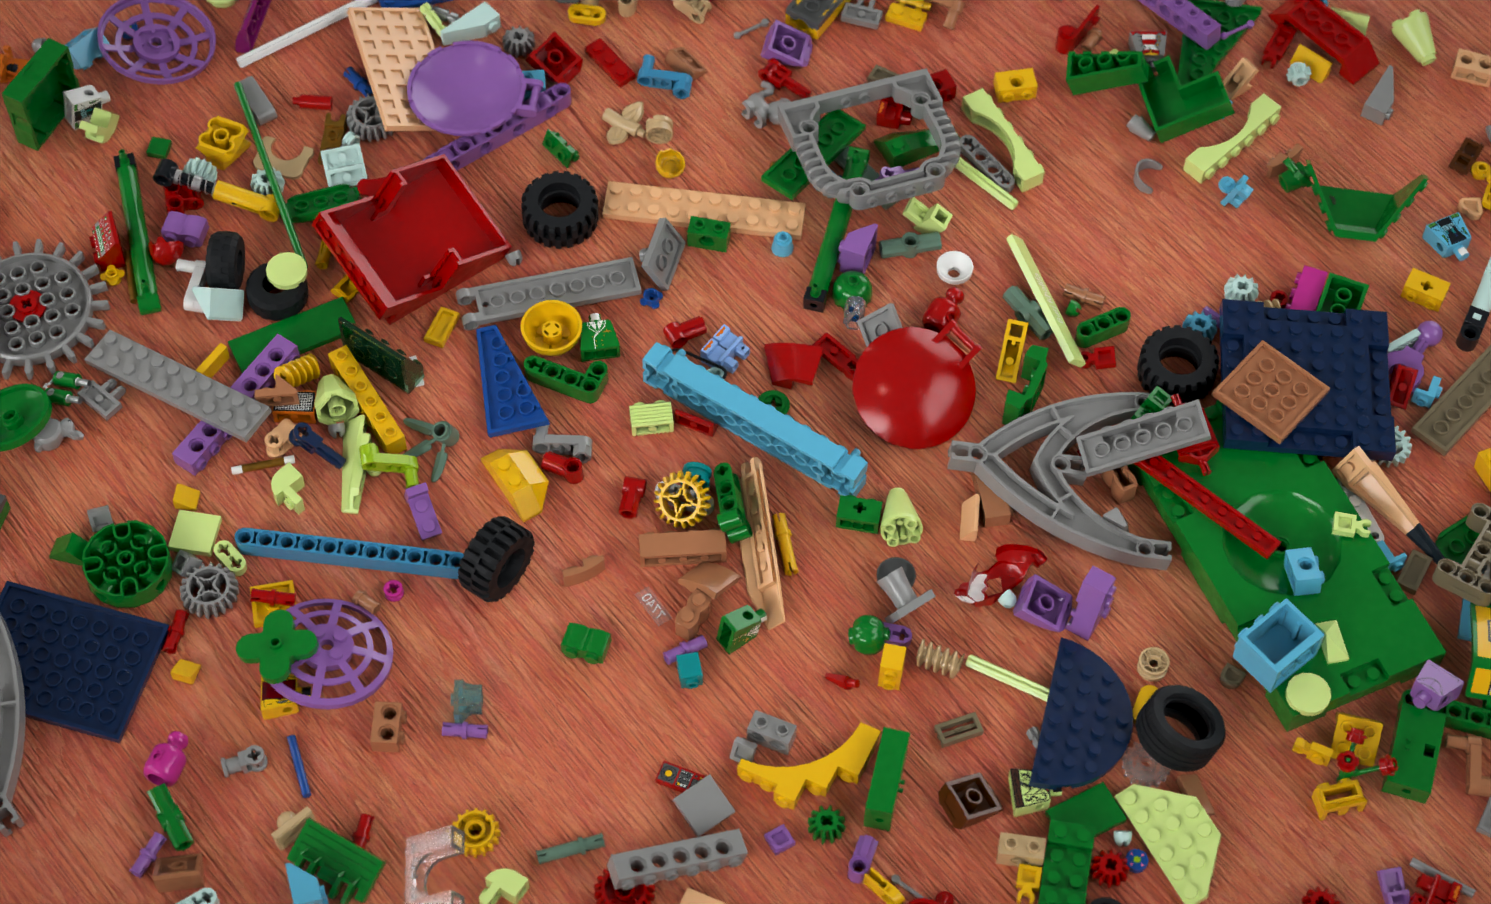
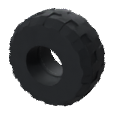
[205,231,245,289]
[246,263,309,321]

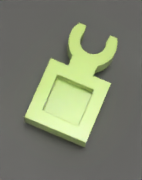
[1332,511,1372,538]

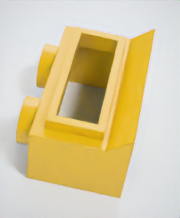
[1311,778,1368,821]

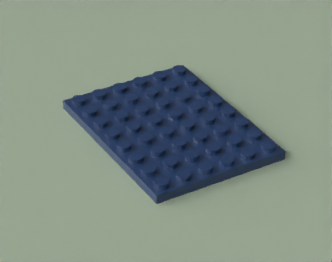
[0,581,169,743]

